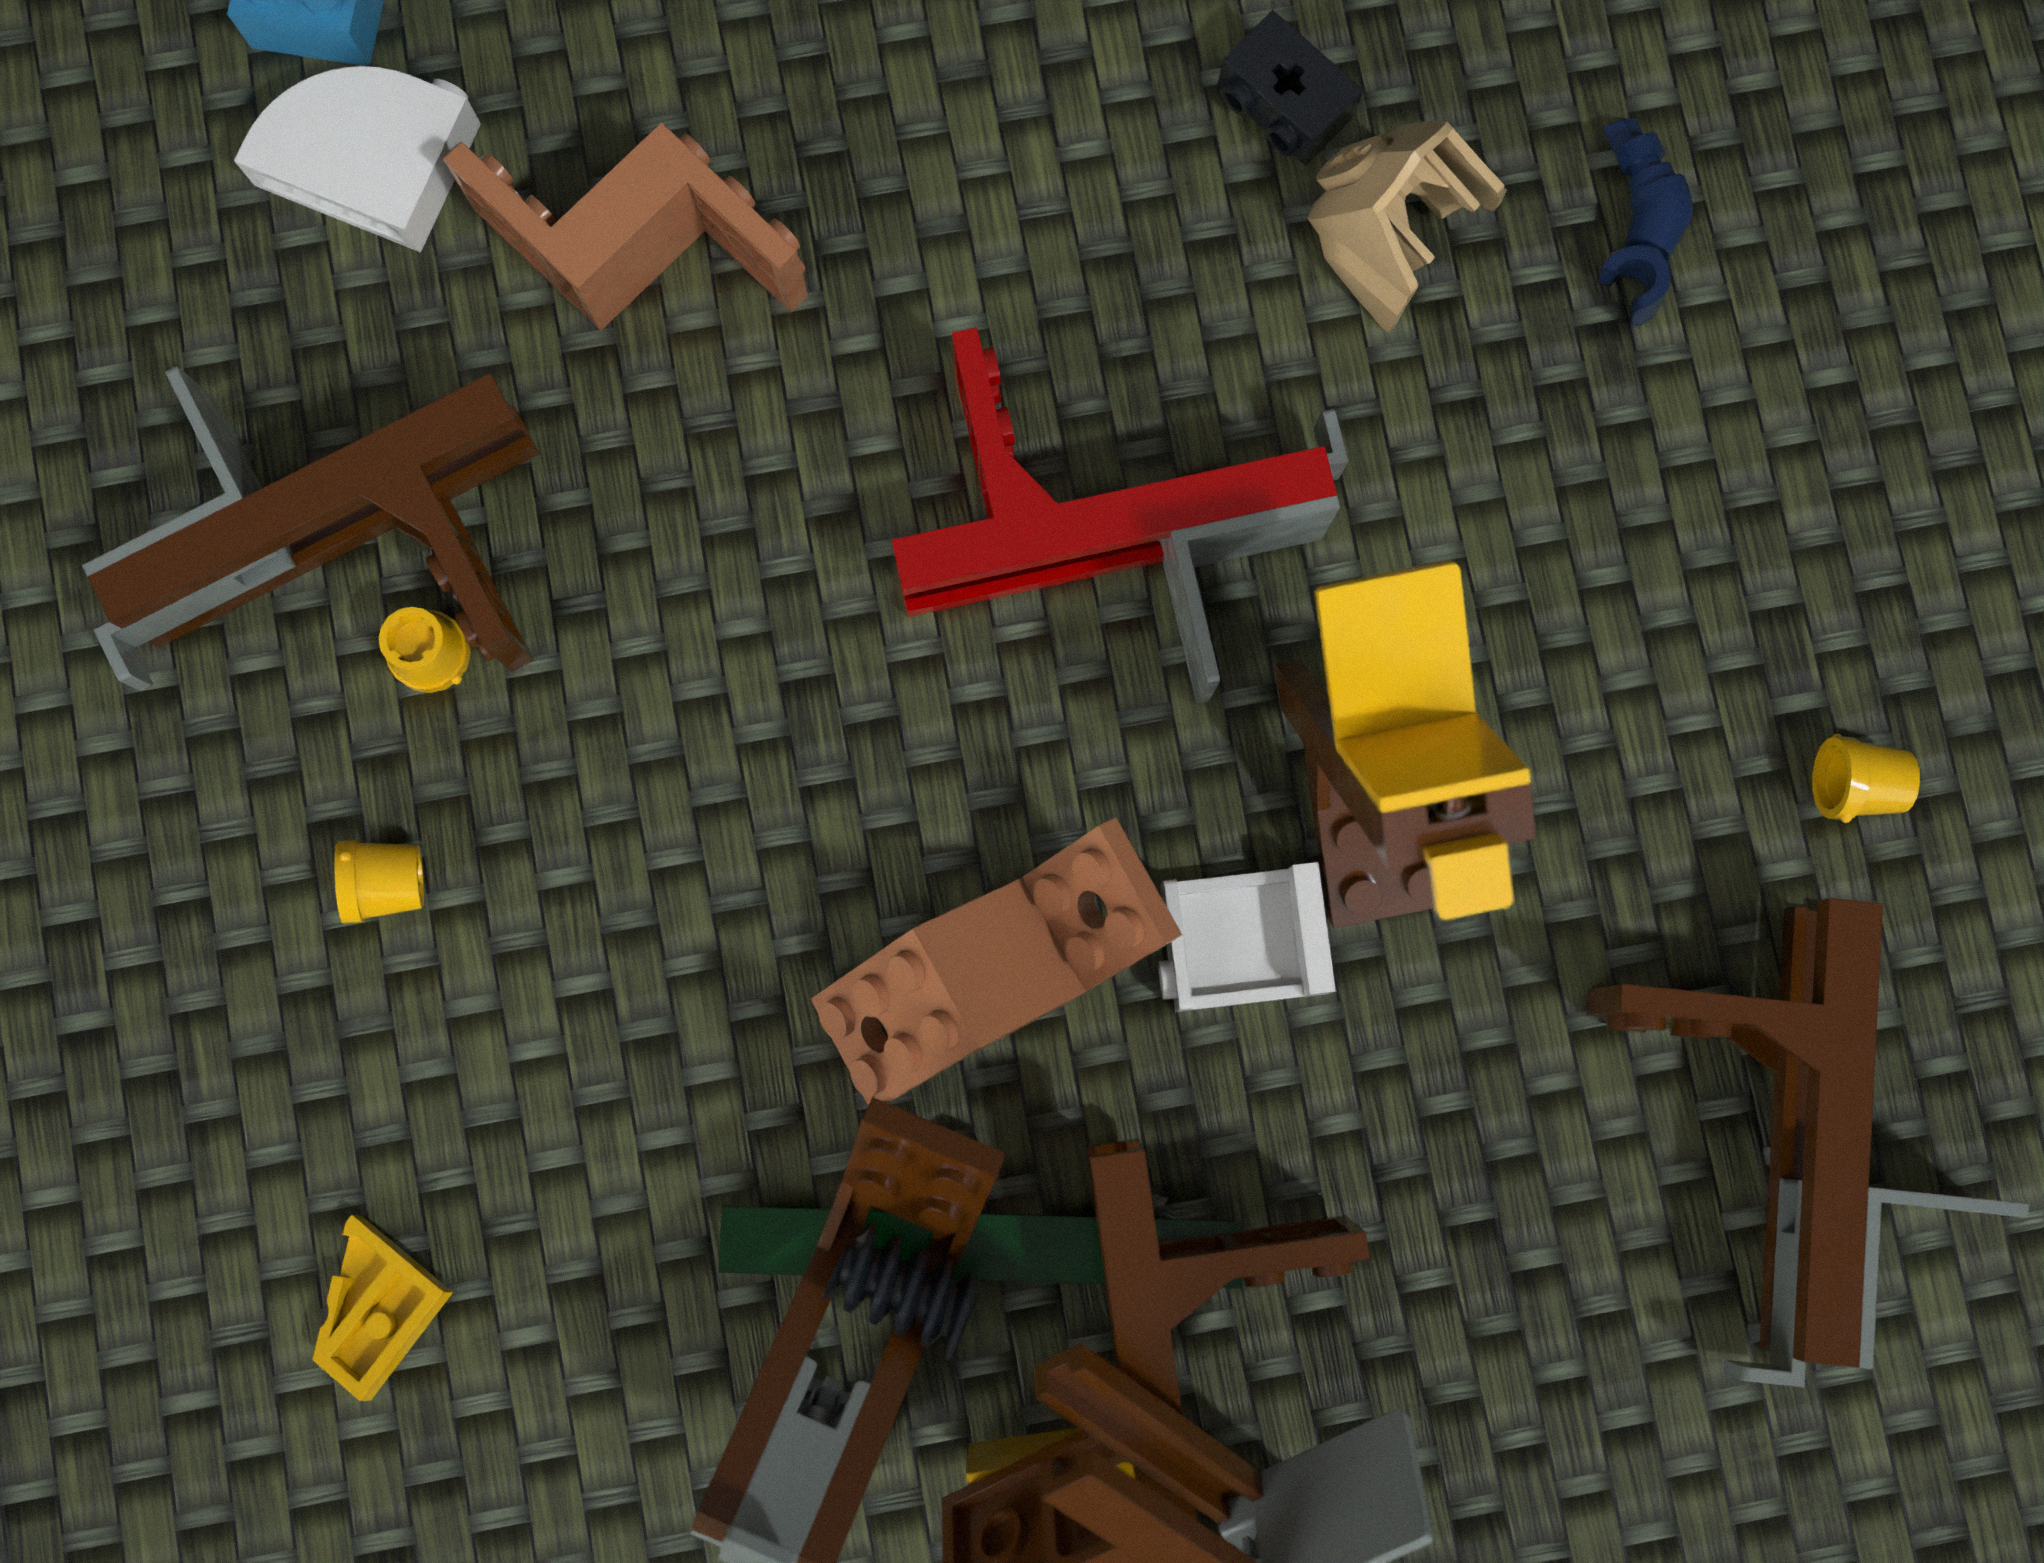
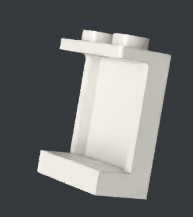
[1158,862,1336,1012]

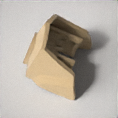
[1307,121,1507,333]

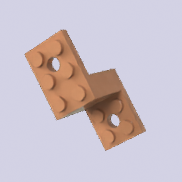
[443,122,808,332]
[811,818,1182,1106]

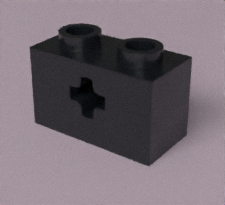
[1217,9,1364,166]

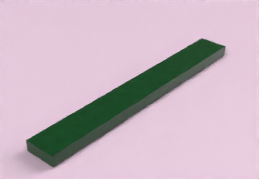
[718,1205,1243,1288]

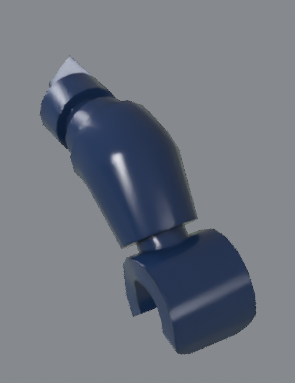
[1597,118,1693,326]

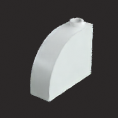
[234,66,481,252]

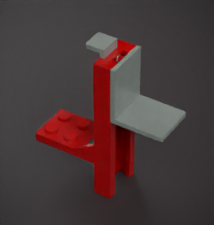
[891,327,1348,704]

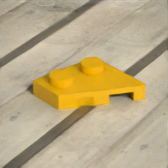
[312,1215,453,1401]

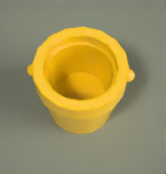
[378,607,471,693]
[1812,733,1920,823]
[334,840,424,924]

